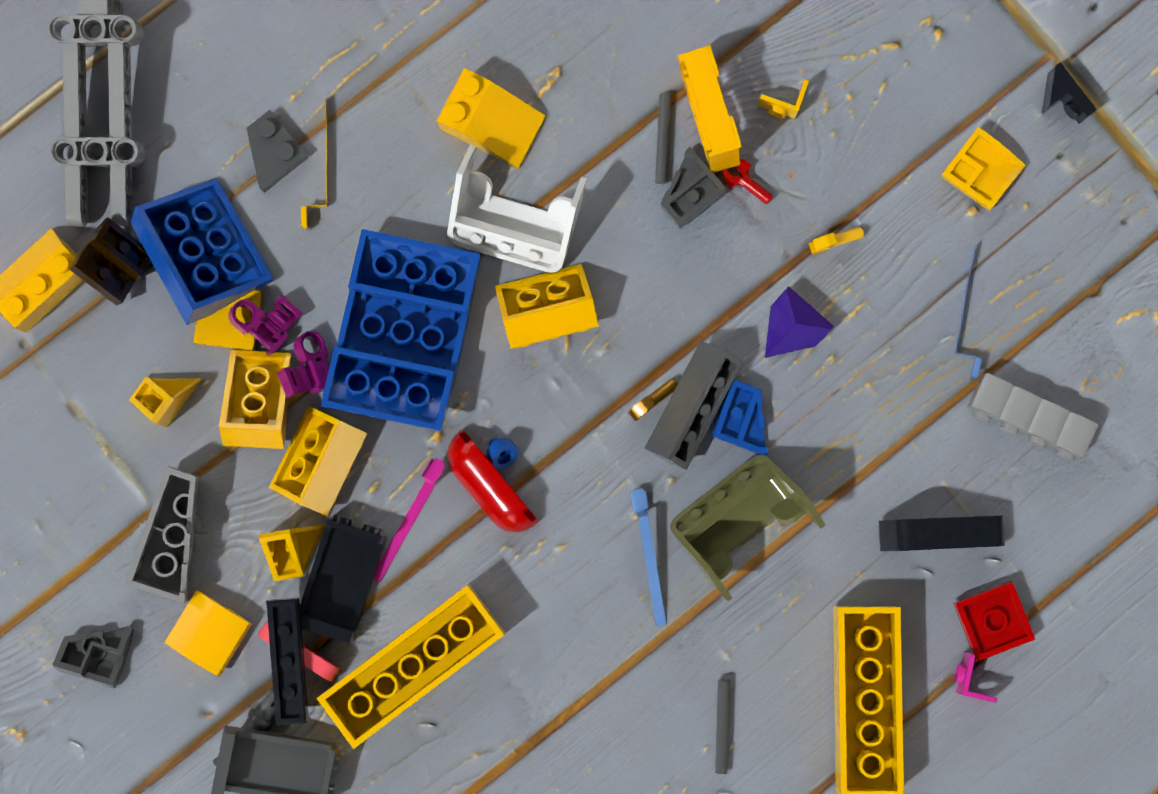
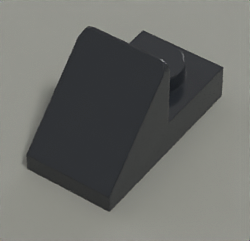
[1042,62,1097,124]

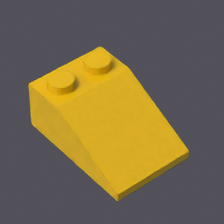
[436,68,546,169]
[219,350,292,449]

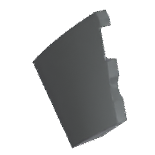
[52,626,134,689]

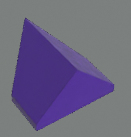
[765,286,834,358]

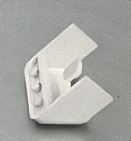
[447,145,587,273]

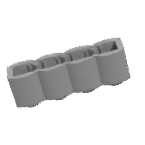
[967,373,1098,461]

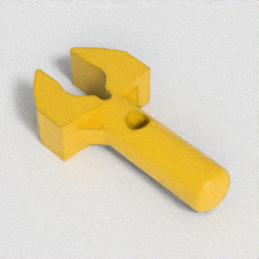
[808,227,864,254]

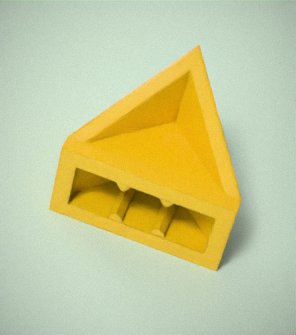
[129,376,202,427]
[259,525,325,581]

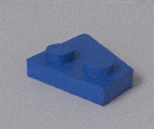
[710,380,768,456]

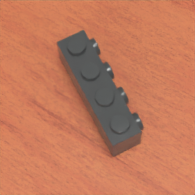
[645,341,743,470]

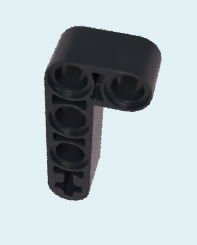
[878,515,1005,551]

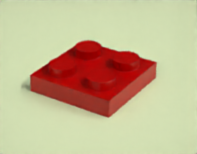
[953,581,1035,661]

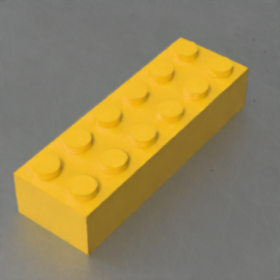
[317,584,506,749]
[833,606,904,794]

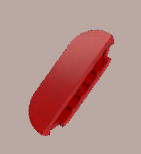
[447,429,539,533]

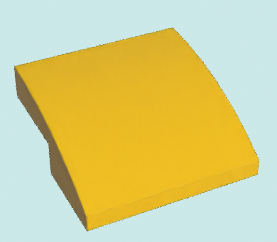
[164,590,252,677]

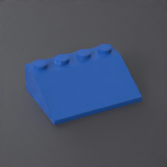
[130,178,274,325]

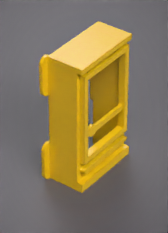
[677,45,742,173]

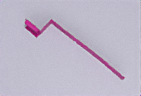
[373,458,445,583]

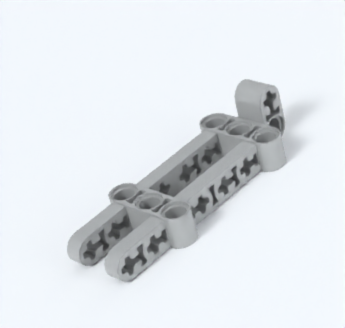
[48,0,146,226]

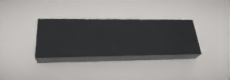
[266,598,309,725]

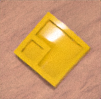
[941,127,1026,212]

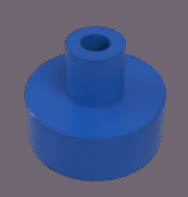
[486,437,519,469]

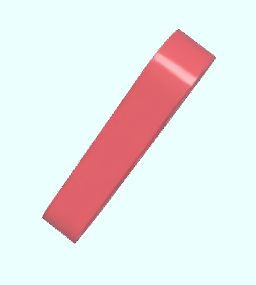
[258,621,341,682]

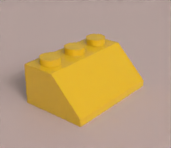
[0,228,83,333]
[495,264,599,349]
[268,406,367,516]

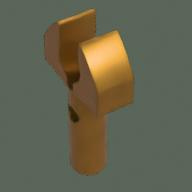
[628,379,678,421]

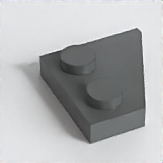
[246,110,309,193]
[661,147,727,229]

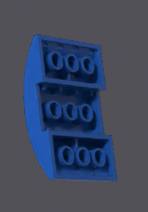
[320,229,481,432]

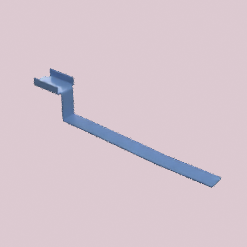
[954,245,982,381]
[630,488,667,626]

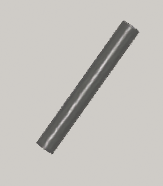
[655,93,671,184]
[715,679,730,774]

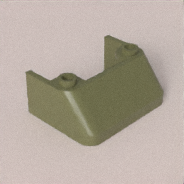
[670,455,825,602]

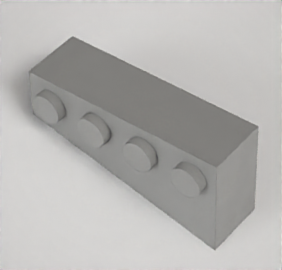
[124,466,200,604]

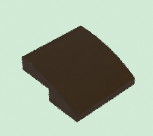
[69,217,151,306]

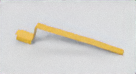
[301,98,328,231]

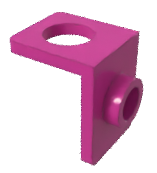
[954,652,998,703]

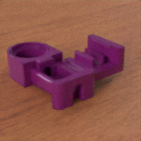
[228,295,303,355]
[277,331,329,398]

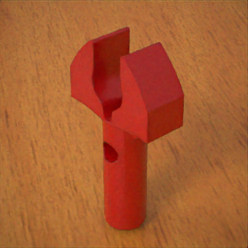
[722,159,773,204]

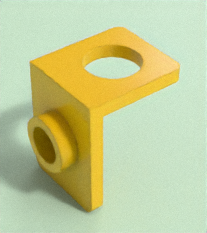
[757,79,809,119]

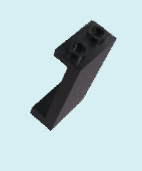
[300,515,387,644]

